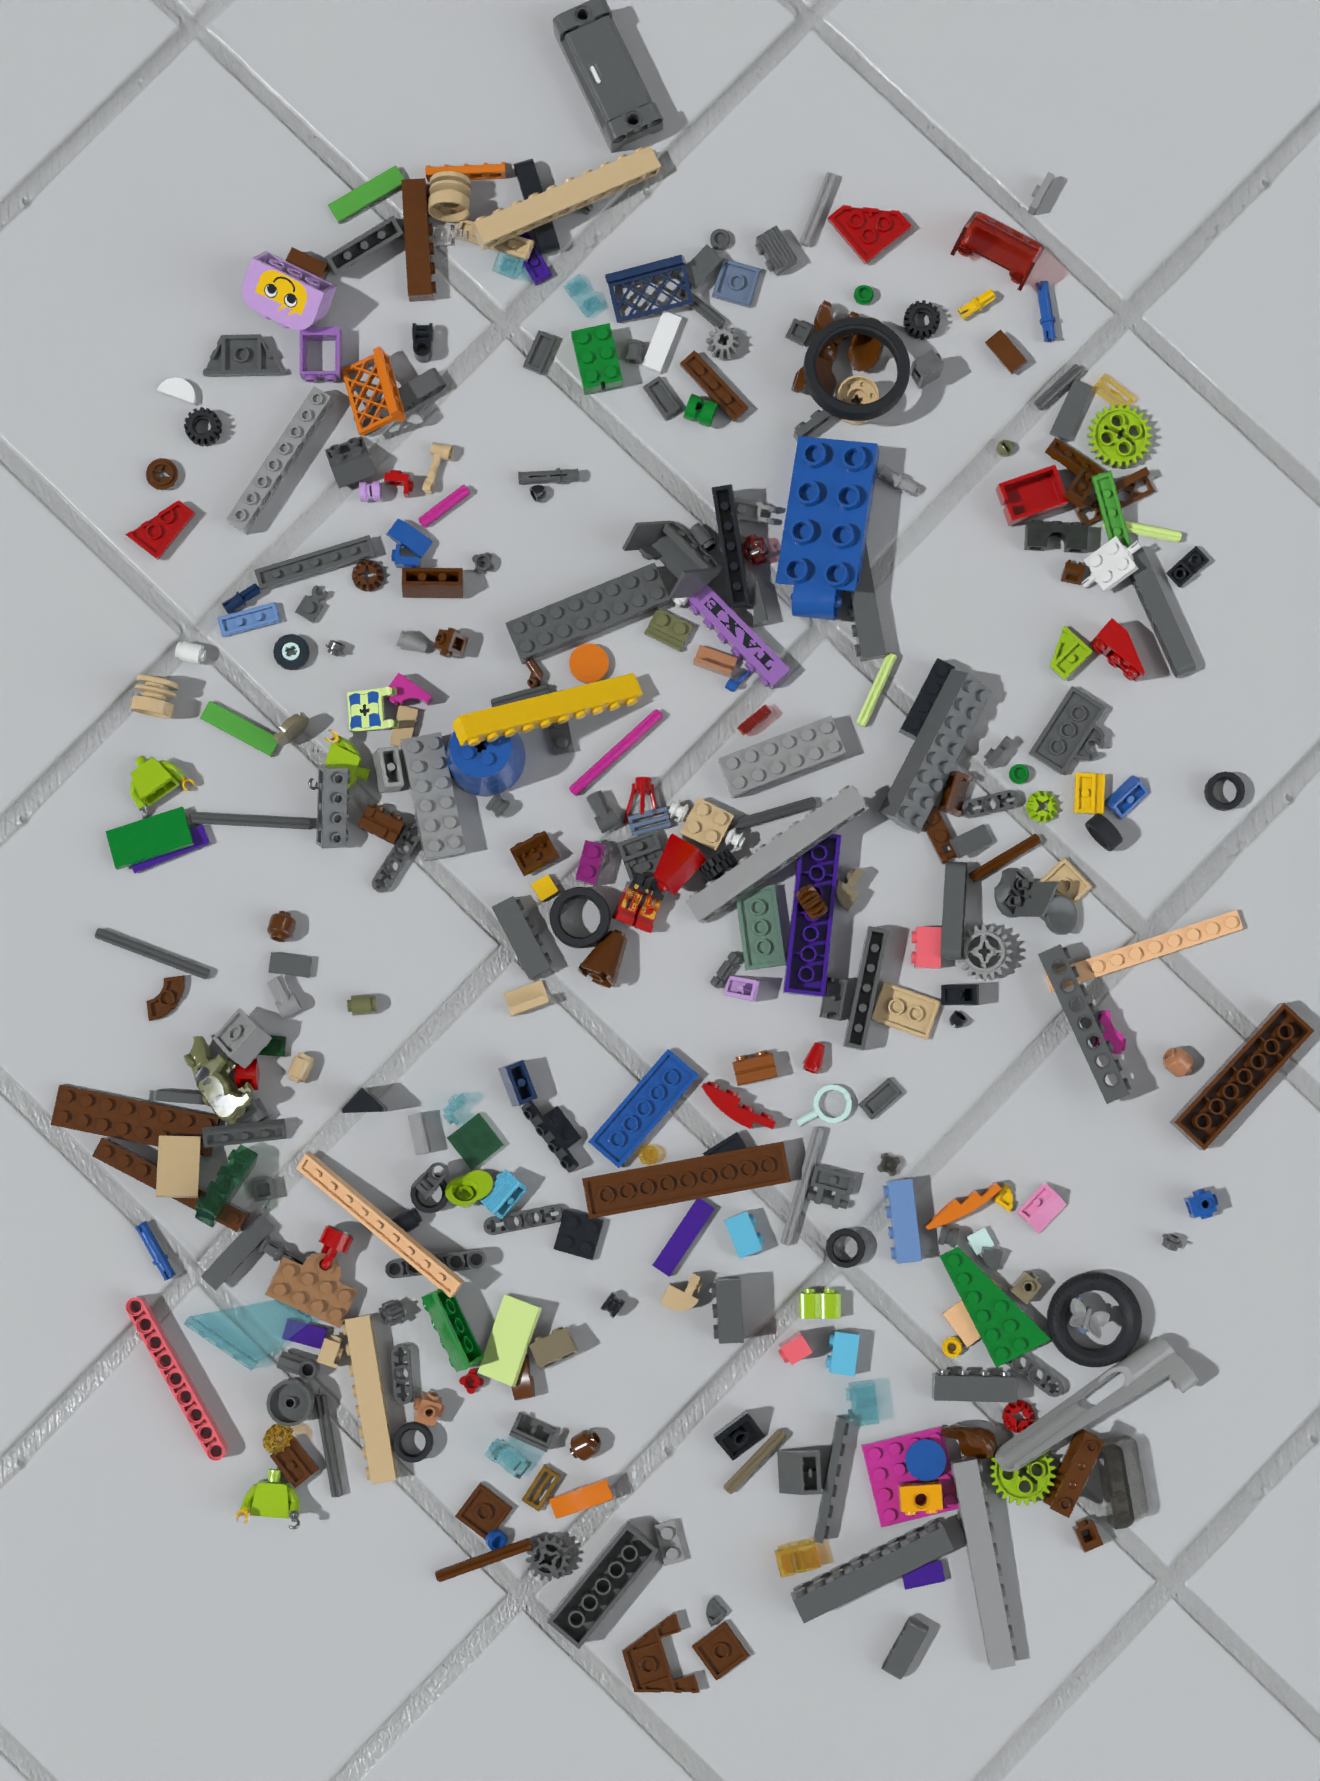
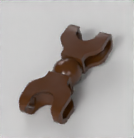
[791,300,859,395]

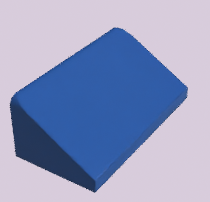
[1104,775,1150,820]

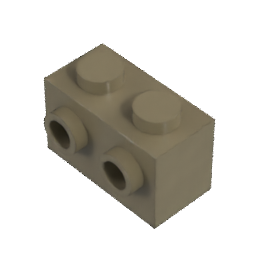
[529,1327,579,1370]

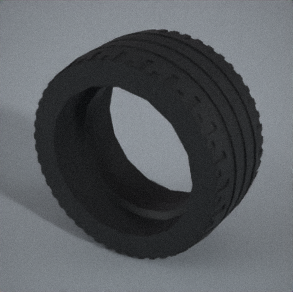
[550,887,611,949]

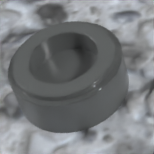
[710,229,730,250]

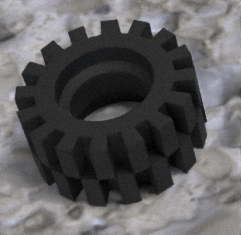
[903,300,940,340]
[184,407,222,446]
[699,849,738,883]

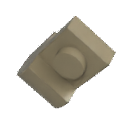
[835,867,864,912]

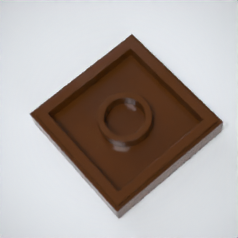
[455,1482,513,1540]
[692,1621,750,1681]

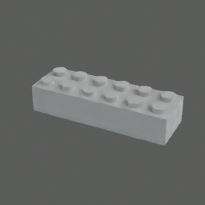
[718,715,846,799]
[400,732,466,861]

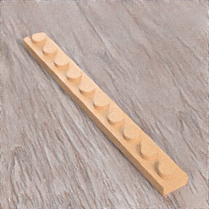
[1044,910,1243,992]
[296,1151,464,1298]

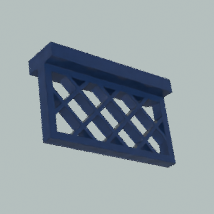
[605,255,694,323]

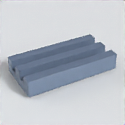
[627,806,671,836]

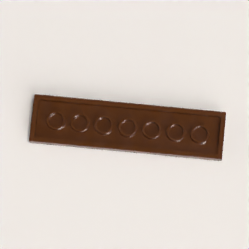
[51,1085,220,1157]

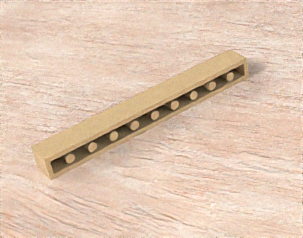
[472,146,661,251]

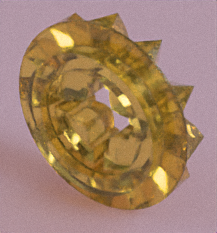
[263,1423,294,1455]

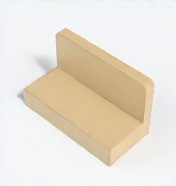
[504,980,550,1016]

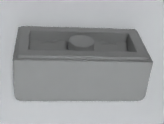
[408,1112,431,1155]

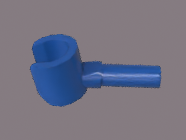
[725,670,751,692]

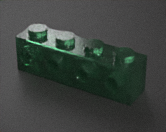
[195,1144,258,1228]

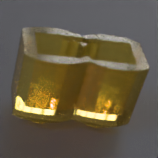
[774,1539,821,1577]

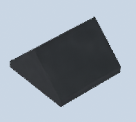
[342,1087,387,1113]
[713,1410,765,1461]

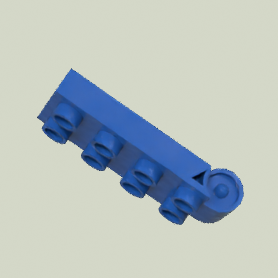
[775,436,880,621]

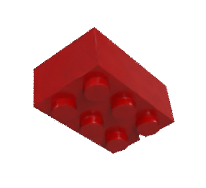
[995,465,1069,526]

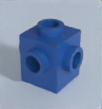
[1184,1188,1219,1219]

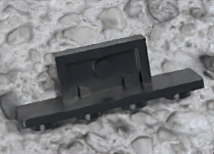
[521,1101,581,1173]

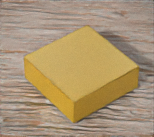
[531,874,559,902]

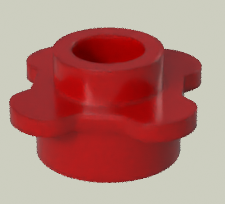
[459,1369,484,1394]

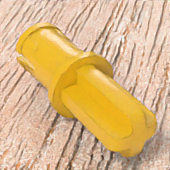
[957,289,996,320]

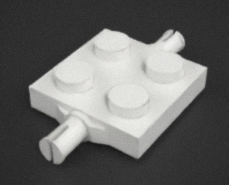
[1081,536,1142,592]

